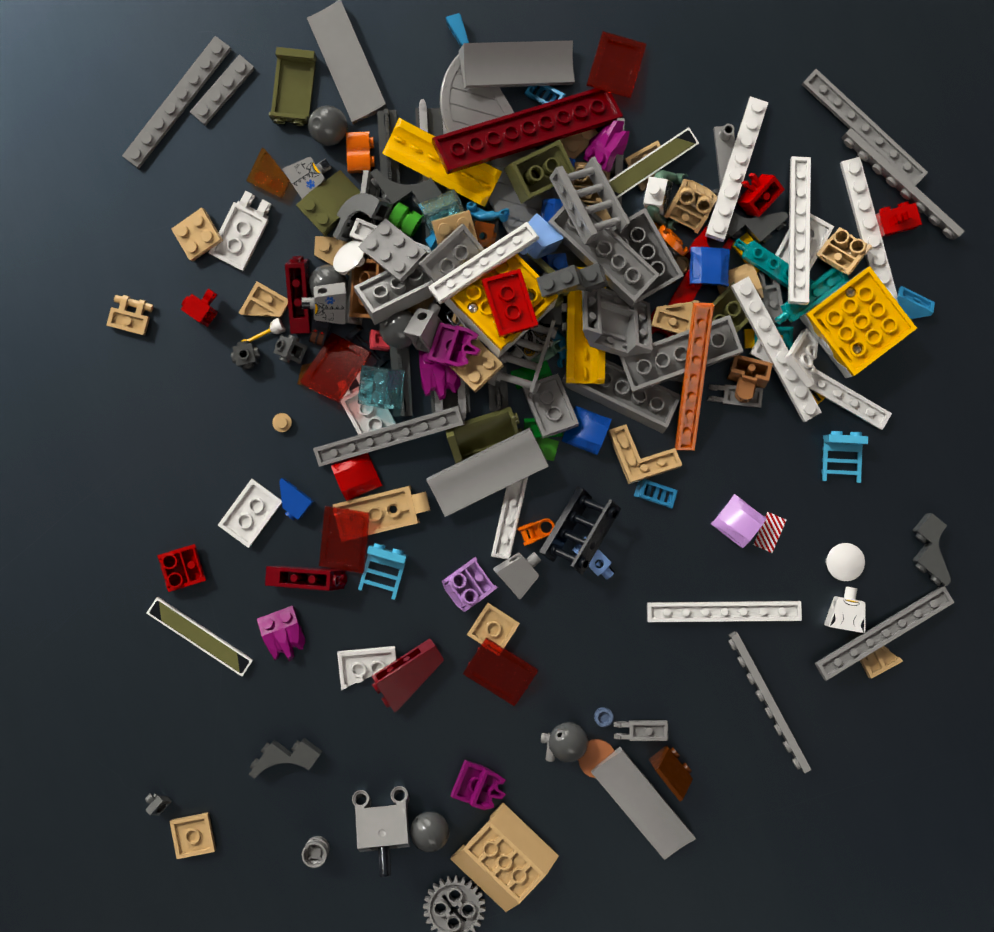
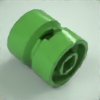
[388,202,423,238]

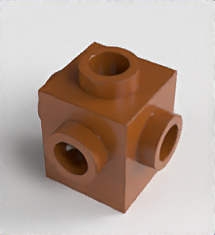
[473,220,496,249]

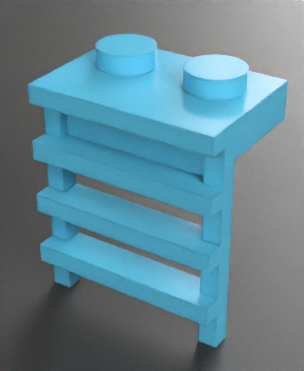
[821,431,868,483]
[358,543,408,600]

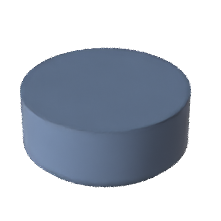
[594,707,614,727]

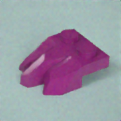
[583,120,630,172]
[428,322,480,367]
[419,351,461,400]
[257,605,305,661]
[450,760,506,810]

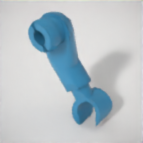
[466,201,510,222]
[551,330,566,368]

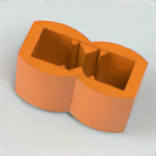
[346,132,375,173]

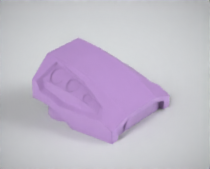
[711,494,767,548]
[442,557,497,612]

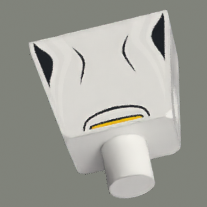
[824,586,866,633]

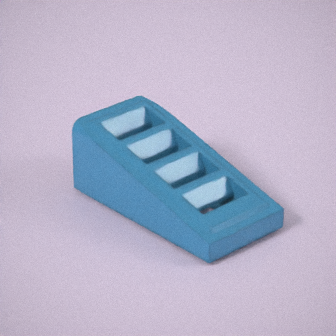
[445,13,469,47]
[524,86,567,105]
[634,479,678,509]

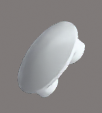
[333,240,365,275]
[825,543,865,581]

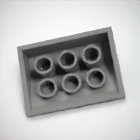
[611,208,684,305]

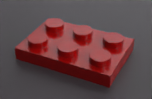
[481,269,538,338]

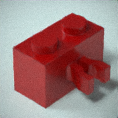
[737,173,785,217]
[876,201,922,237]
[181,288,218,327]

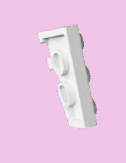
[785,327,818,388]
[337,646,397,690]

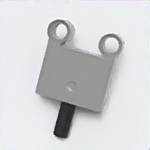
[352,786,410,878]

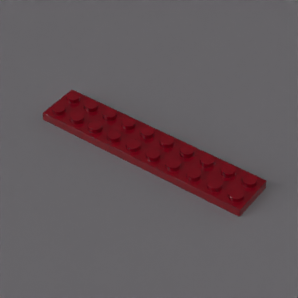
[432,85,623,174]

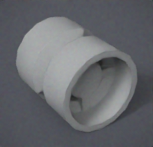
[301,836,330,868]

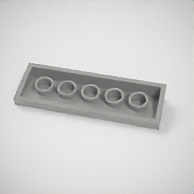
[307,0,387,124]
[458,40,575,89]
[548,201,660,306]
[354,249,434,325]
[619,315,743,393]
[561,359,681,434]
[426,428,549,517]
[591,747,696,860]

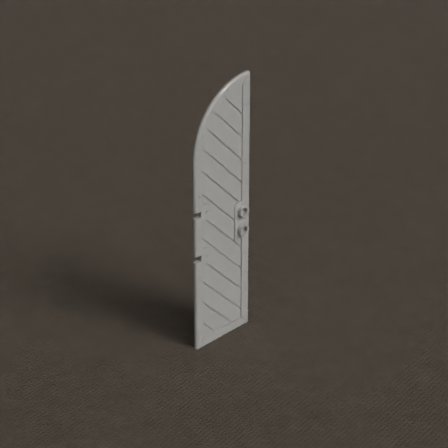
[440,54,588,267]

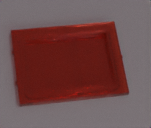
[586,31,646,98]
[300,333,371,403]
[319,506,370,573]
[463,637,538,706]

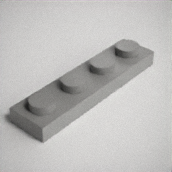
[190,54,255,126]

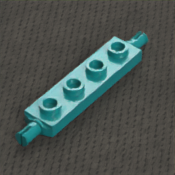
[734,239,813,289]
[775,267,849,325]

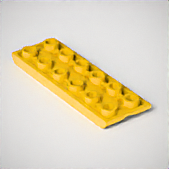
[383,118,502,207]
[566,267,606,384]

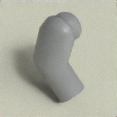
[541,732,555,762]

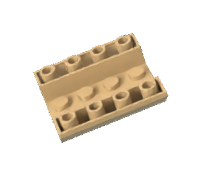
[450,802,559,912]

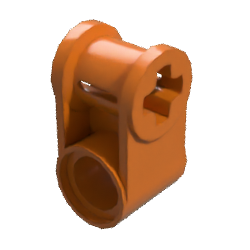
[517,518,555,546]

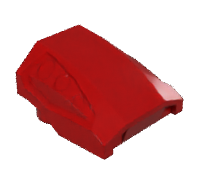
[331,453,383,501]
[157,544,206,592]

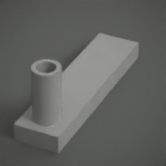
[713,124,741,200]

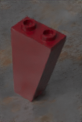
[285,256,312,334]
[265,566,347,591]
[372,638,444,713]

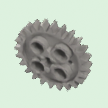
[423,875,486,932]

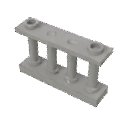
[549,156,630,245]
[488,320,558,398]

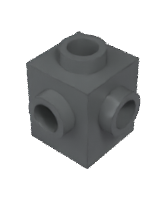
[273,335,308,364]
[231,341,260,370]

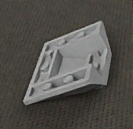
[582,288,653,357]

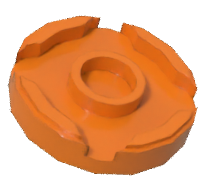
[658,225,689,257]

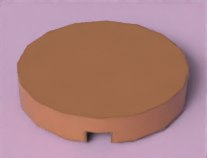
[578,739,614,778]

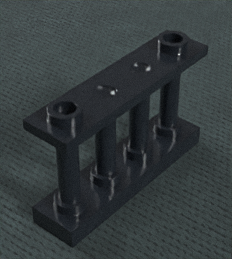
[539,486,621,575]

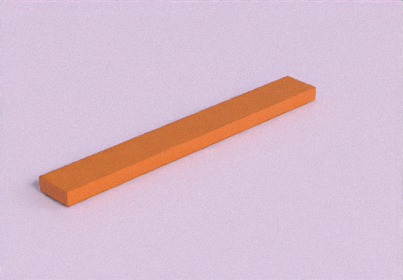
[675,303,714,451]

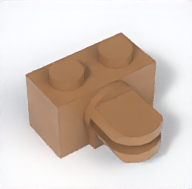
[727,355,773,403]

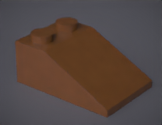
[649,745,693,802]

